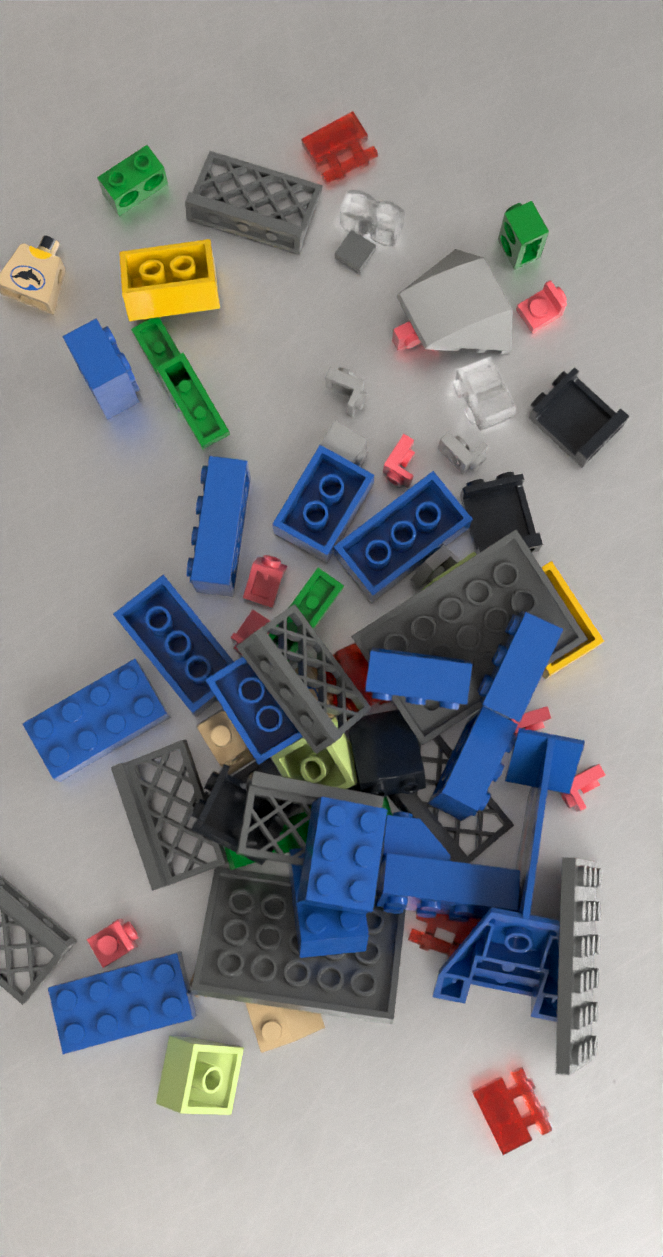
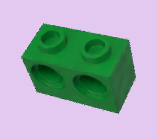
[97,145,168,217]
[498,201,549,270]

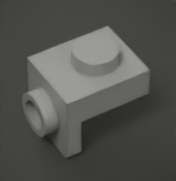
[325,367,367,416]

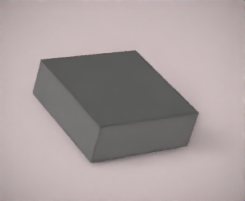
[335,230,376,273]

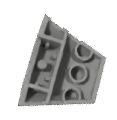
[396,249,512,354]

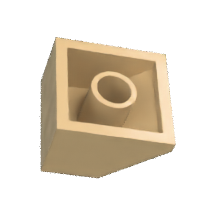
[245,1002,325,1053]

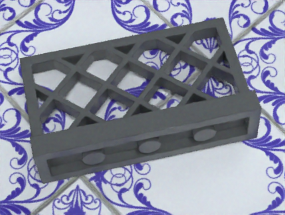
[185,151,323,254]
[236,604,372,754]
[388,735,514,863]
[111,740,228,891]
[236,771,384,866]
[0,875,77,1005]

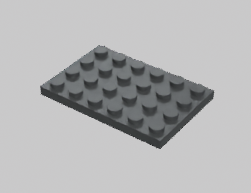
[351,529,588,745]
[555,857,602,1075]
[191,867,406,1024]

